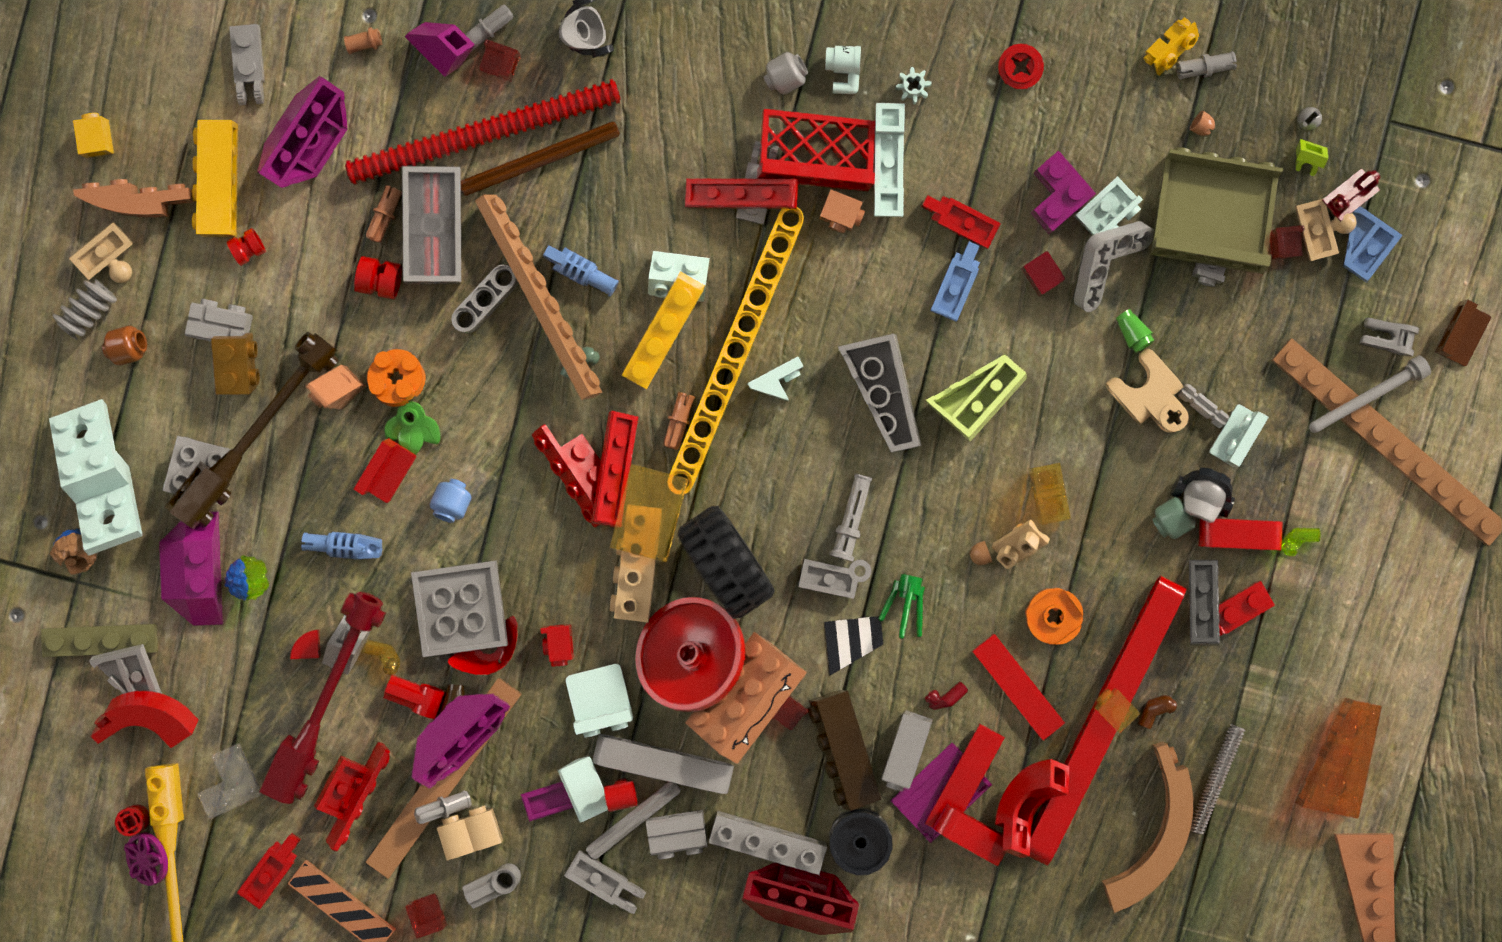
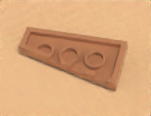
[1334,833,1395,942]

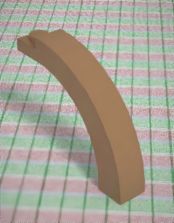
[1102,741,1193,913]

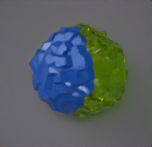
[224,555,269,601]

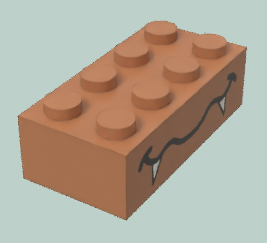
[685,632,807,764]

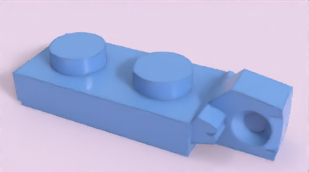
[930,242,980,322]

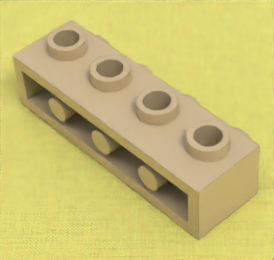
[610,504,663,622]

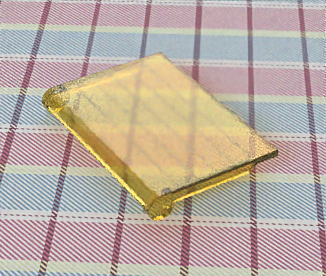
[610,464,689,562]

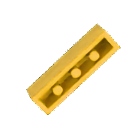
[192,120,238,237]
[622,271,705,389]

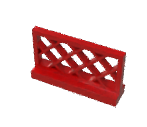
[757,109,875,191]

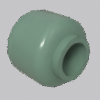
[1152,497,1195,539]

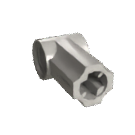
[462,863,521,909]

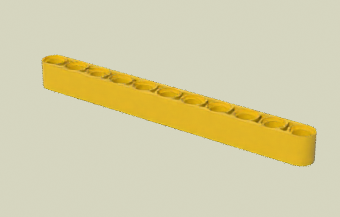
[668,207,804,495]

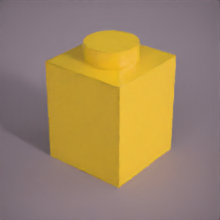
[73,113,114,158]

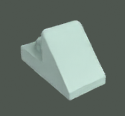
[748,357,804,401]

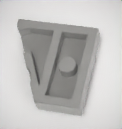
[89,644,162,694]

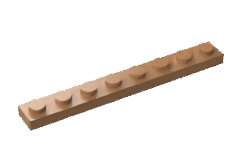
[475,195,603,400]

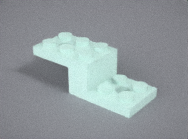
[49,399,143,555]

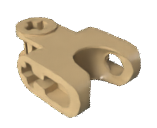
[1106,348,1189,433]

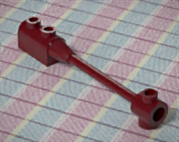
[259,592,386,804]

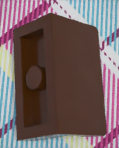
[1435,299,1491,366]

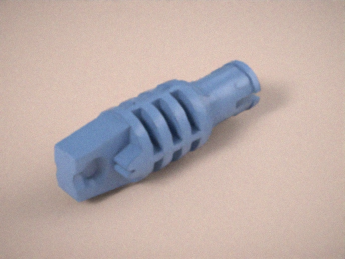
[543,246,619,297]
[301,532,382,559]

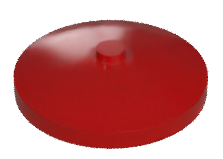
[635,597,745,712]

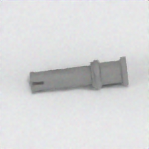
[829,474,872,562]

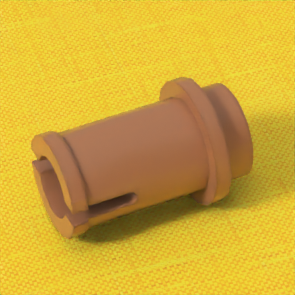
[344,27,382,54]

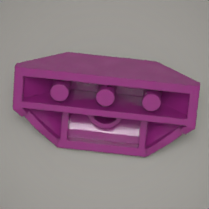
[257,76,348,188]
[159,511,223,626]
[412,694,510,789]

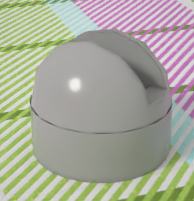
[1298,107,1322,131]

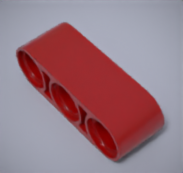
[1199,518,1283,550]
[933,803,1006,866]

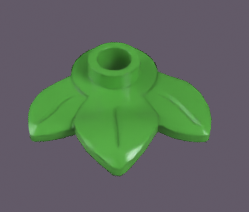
[385,401,441,455]

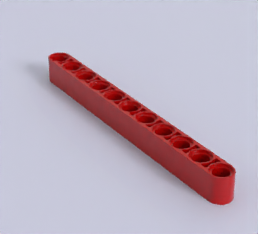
[1030,575,1186,866]

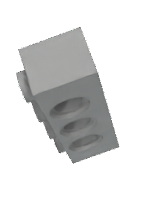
[709,811,827,875]

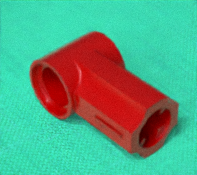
[383,675,445,719]
[604,778,638,812]

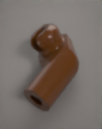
[1138,695,1177,729]

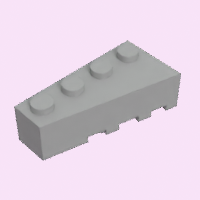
[838,334,922,452]

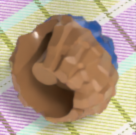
[49,528,98,575]

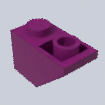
[405,22,475,77]

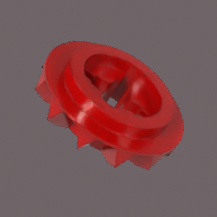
[998,44,1044,90]

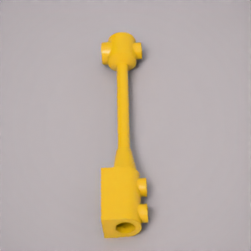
[145,763,184,942]

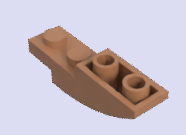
[73,179,196,218]

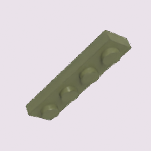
[41,623,158,657]

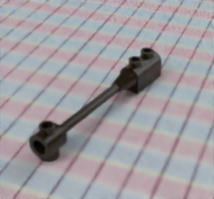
[165,332,338,529]

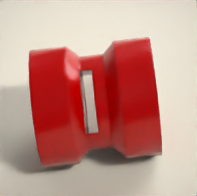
[227,228,266,266]
[115,804,150,836]

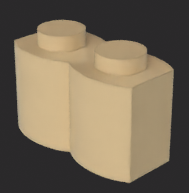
[437,805,503,860]

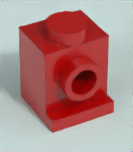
[540,624,574,667]

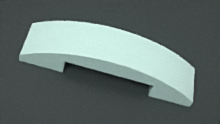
[874,103,905,217]

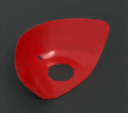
[448,616,518,675]

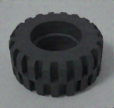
[677,506,775,618]

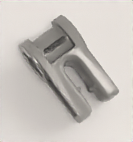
[1359,318,1419,357]

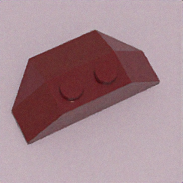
[742,862,859,935]

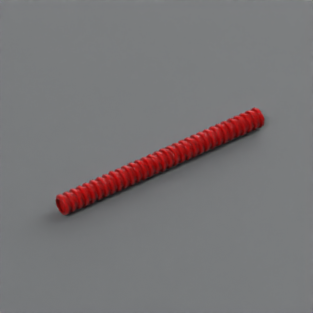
[345,79,621,185]

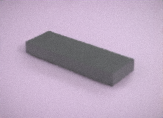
[1189,560,1220,646]

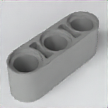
[451,265,519,334]

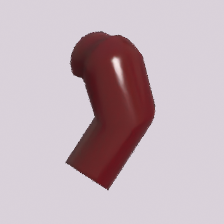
[925,682,968,710]

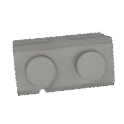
[185,299,253,341]
[646,810,708,859]

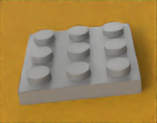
[411,560,508,657]

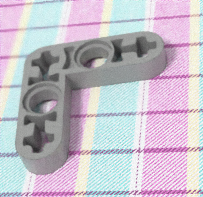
[1074,221,1154,312]

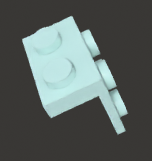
[566,664,634,738]

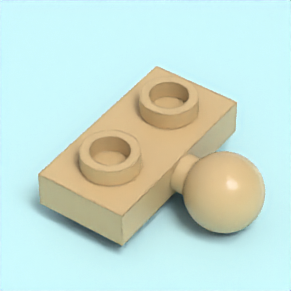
[1295,199,1357,262]
[69,221,133,283]

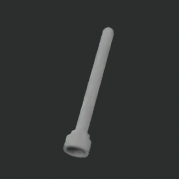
[1309,355,1431,433]

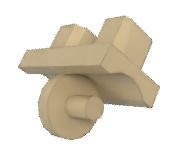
[992,519,1050,569]

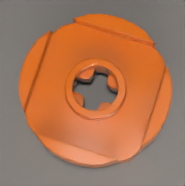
[367,349,426,407]
[1025,588,1083,645]

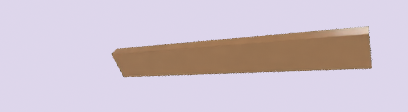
[365,678,522,879]

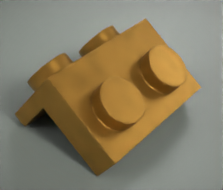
[211,333,260,395]

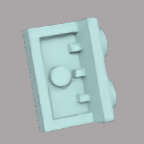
[1075,176,1143,236]
[648,251,709,302]

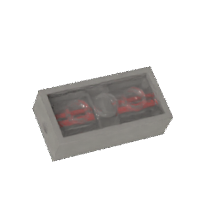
[402,166,461,284]

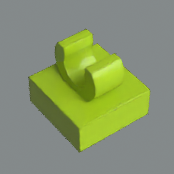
[1295,139,1328,176]

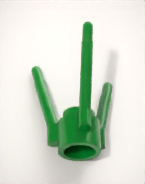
[878,574,925,639]

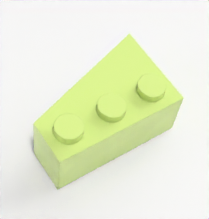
[926,355,1027,442]

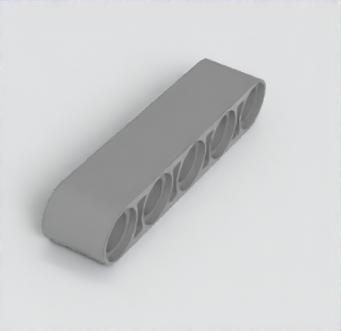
[592,734,734,794]

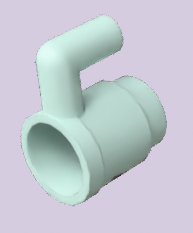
[825,46,861,94]

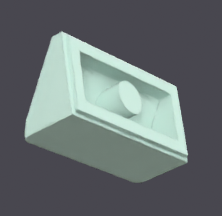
[558,757,608,822]

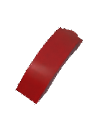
[90,691,199,748]
[995,759,1069,858]

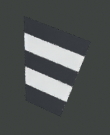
[824,616,883,675]

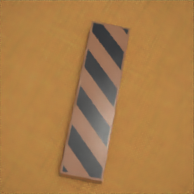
[287,860,396,942]

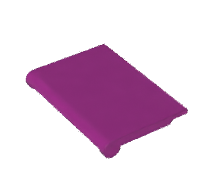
[890,742,992,843]

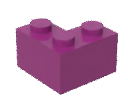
[1030,150,1096,234]

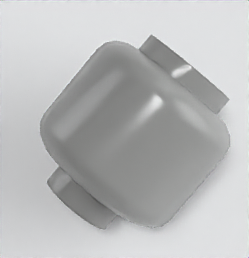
[764,52,808,95]

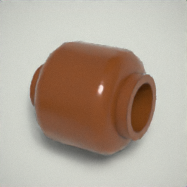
[102,325,147,366]

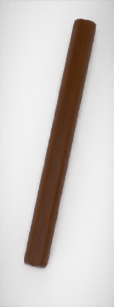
[460,121,620,196]

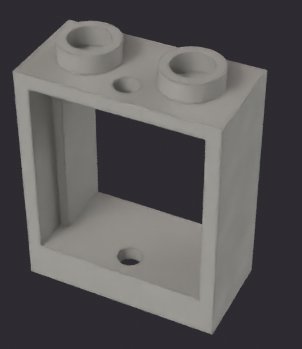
[882,710,933,791]

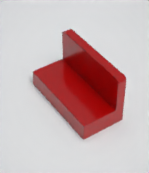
[354,438,416,503]

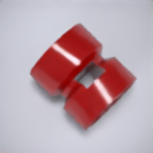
[354,256,403,300]

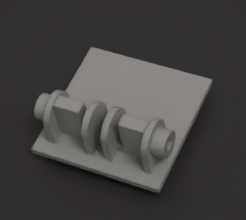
[162,436,230,504]

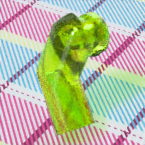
[1281,528,1321,557]

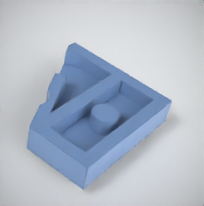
[1343,206,1402,283]

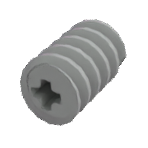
[52,279,117,340]

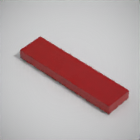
[685,178,798,209]
[591,411,638,528]
[972,633,1065,740]
[924,723,1005,828]

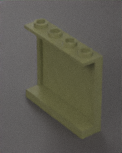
[1150,147,1283,274]

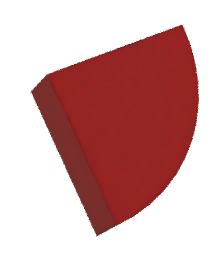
[290,629,320,659]

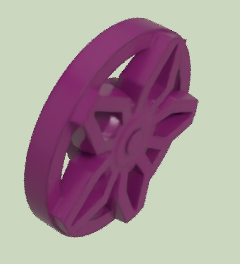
[124,832,168,886]

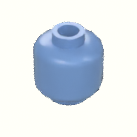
[430,479,471,523]

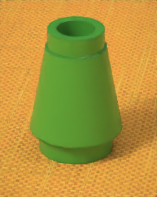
[1116,309,1155,353]

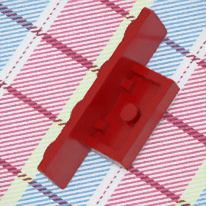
[532,424,601,528]
[314,742,390,852]

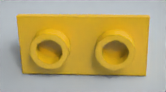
[1143,17,1199,76]

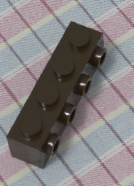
[808,690,881,811]

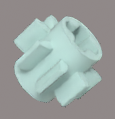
[895,67,932,104]

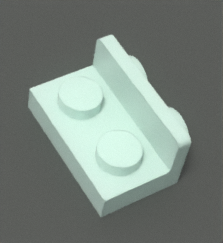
[1209,404,1268,467]

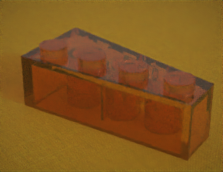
[1295,697,1382,819]

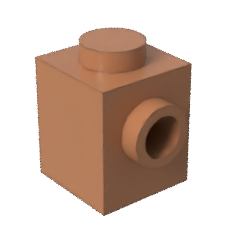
[820,190,865,233]

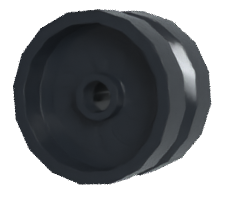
[829,807,893,875]

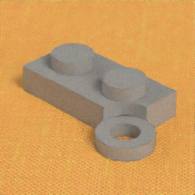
[798,559,871,599]

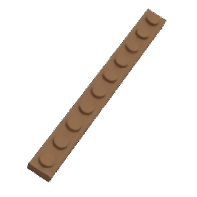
[1271,338,1502,546]

